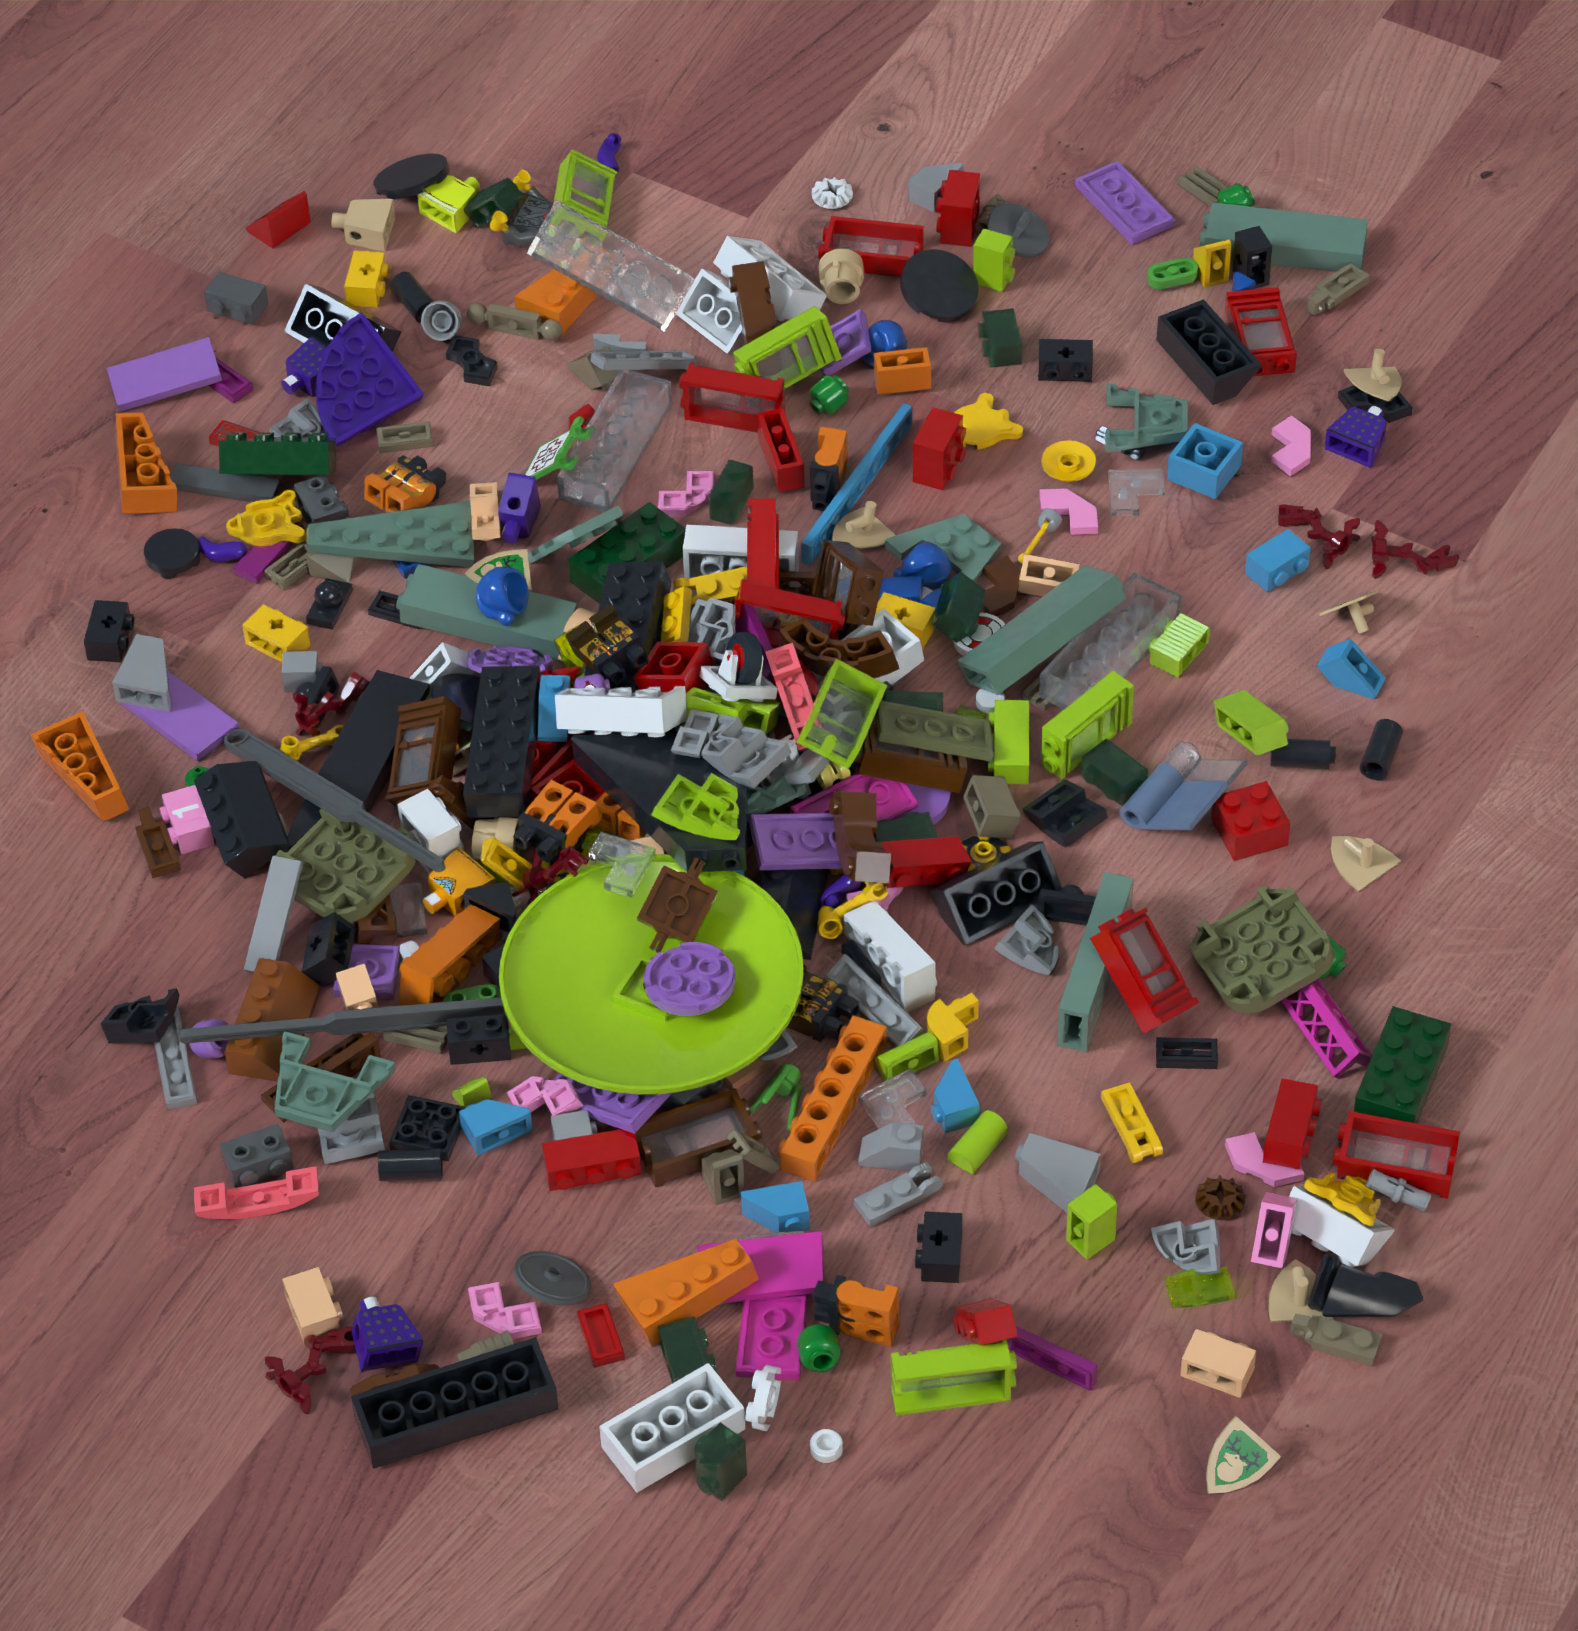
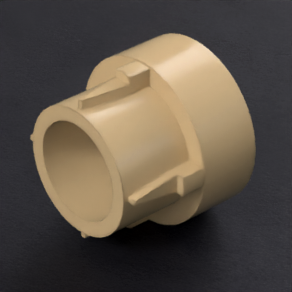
[819,249,864,304]
[472,817,521,860]

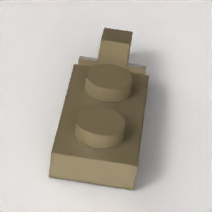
[1307,263,1371,316]
[1290,1314,1382,1366]

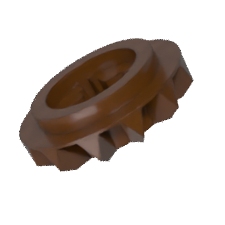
[1195,1175,1246,1220]

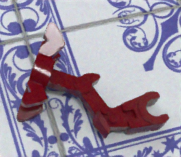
[1278,504,1360,569]
[1371,520,1459,579]
[293,671,370,739]
[512,846,588,906]
[264,1326,356,1414]

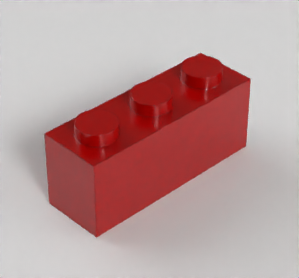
[757,408,805,493]
[881,836,972,888]
[1263,1078,1322,1169]
[542,1129,641,1191]
[953,1298,1018,1345]

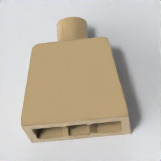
[331,199,395,251]

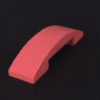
[765,642,822,752]
[194,1166,319,1219]

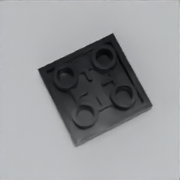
[389,1095,466,1162]

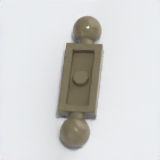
[467,303,562,340]

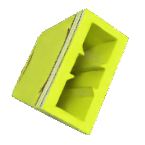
[417,175,480,233]

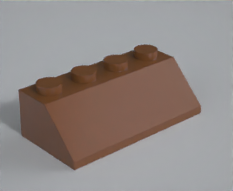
[225,958,320,1082]

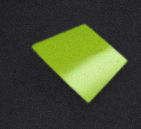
[651,773,740,840]

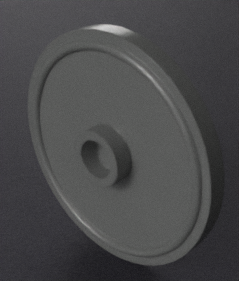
[988,204,1050,258]
[513,1251,591,1306]

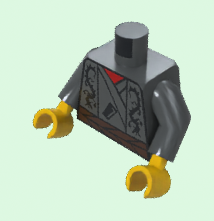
[490,170,568,248]

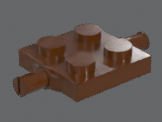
[637,858,718,953]

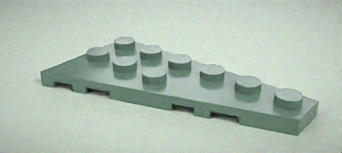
[307,501,474,567]

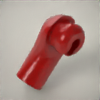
[568,404,595,430]

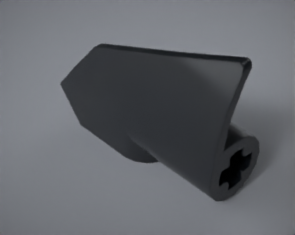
[1322,1264,1424,1317]

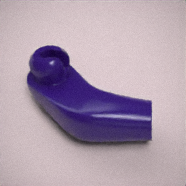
[597,133,621,173]
[198,537,248,563]
[821,874,862,909]

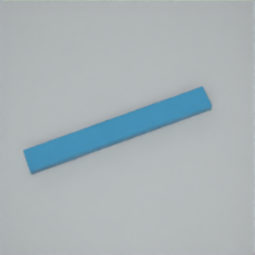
[801,403,913,565]

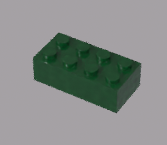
[219,432,336,475]
[568,502,686,604]
[1354,1006,1451,1123]

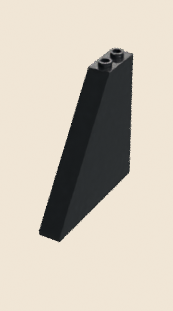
[571,730,748,872]

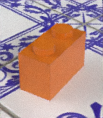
[874,347,931,395]

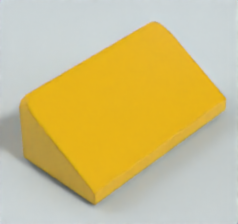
[481,837,532,894]

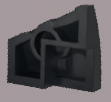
[101,988,180,1043]

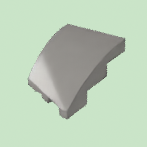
[688,597,735,664]
[701,714,792,788]
[318,1092,385,1164]

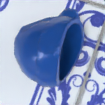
[861,320,907,367]
[893,542,951,590]
[476,566,529,626]

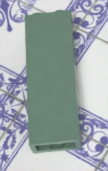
[1200,202,1368,272]
[396,564,578,662]
[957,565,1126,695]
[1057,872,1134,1052]

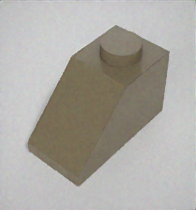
[566,345,623,390]
[702,1149,745,1205]

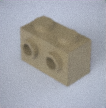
[963,775,1021,838]

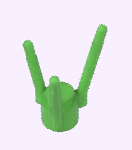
[750,1064,803,1132]

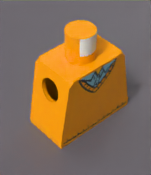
[423,847,496,916]

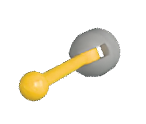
[1018,508,1062,564]

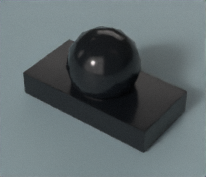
[306,578,353,630]
[295,666,340,727]
[1038,885,1096,925]

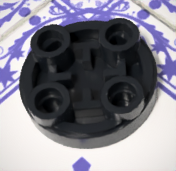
[144,528,200,579]

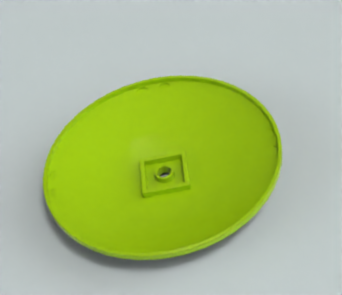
[499,854,803,1095]

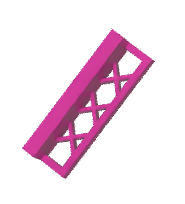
[1281,979,1372,1079]

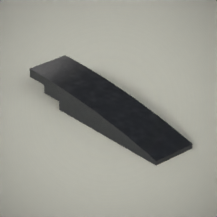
[287,670,430,849]

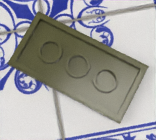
[876,701,994,761]

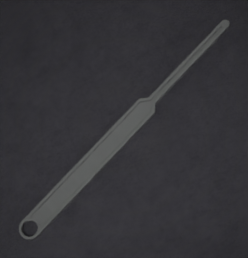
[224,729,446,872]
[179,997,509,1044]

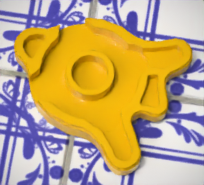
[954,393,1023,450]
[226,490,306,546]
[1304,1173,1381,1226]

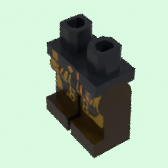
[565,604,649,685]
[787,965,860,1042]

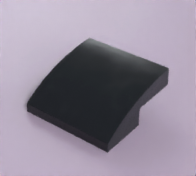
[1022,779,1108,848]

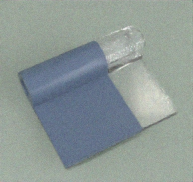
[1119,741,1248,830]

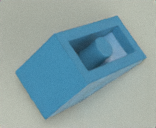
[1316,639,1386,699]
[538,675,571,742]
[930,1058,980,1133]
[459,1099,533,1155]
[740,1181,810,1235]

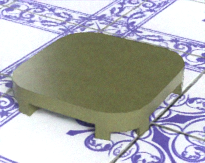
[275,809,416,923]
[1190,885,1334,1014]

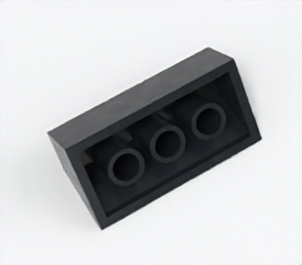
[284,284,401,352]
[1156,299,1261,405]
[194,761,291,879]
[930,841,1062,945]
[760,869,829,960]

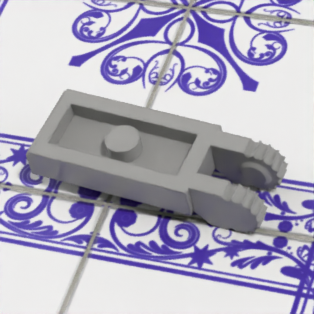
[854,1162,943,1227]

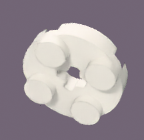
[745,1365,781,1431]

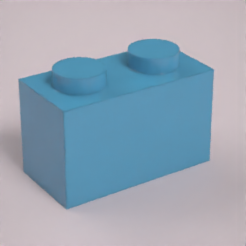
[1245,529,1311,592]

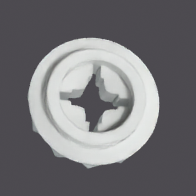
[812,177,853,209]

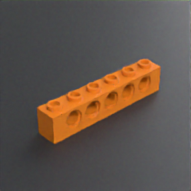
[777,1015,887,1182]

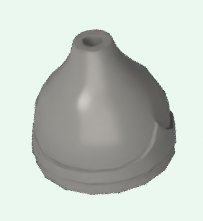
[421,300,462,341]

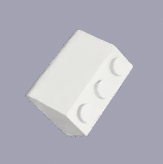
[675,269,744,355]
[1289,1185,1395,1268]

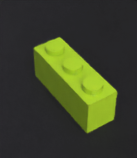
[1214,690,1289,756]
[988,700,1029,785]

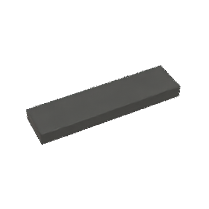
[170,463,281,502]

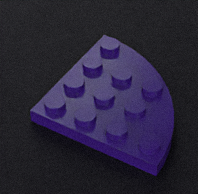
[315,312,424,448]

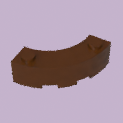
[728,261,782,376]
[780,617,900,678]
[829,791,891,883]

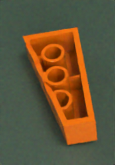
[514,242,616,337]
[116,413,177,514]
[30,711,130,822]
[399,904,500,1006]
[613,1239,759,1347]

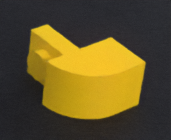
[927,992,979,1063]

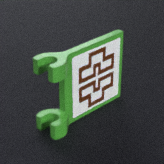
[525,417,594,480]

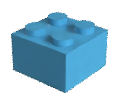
[1167,423,1243,499]

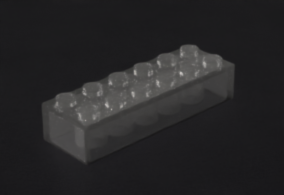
[527,200,695,332]
[557,370,672,512]
[1039,572,1182,709]

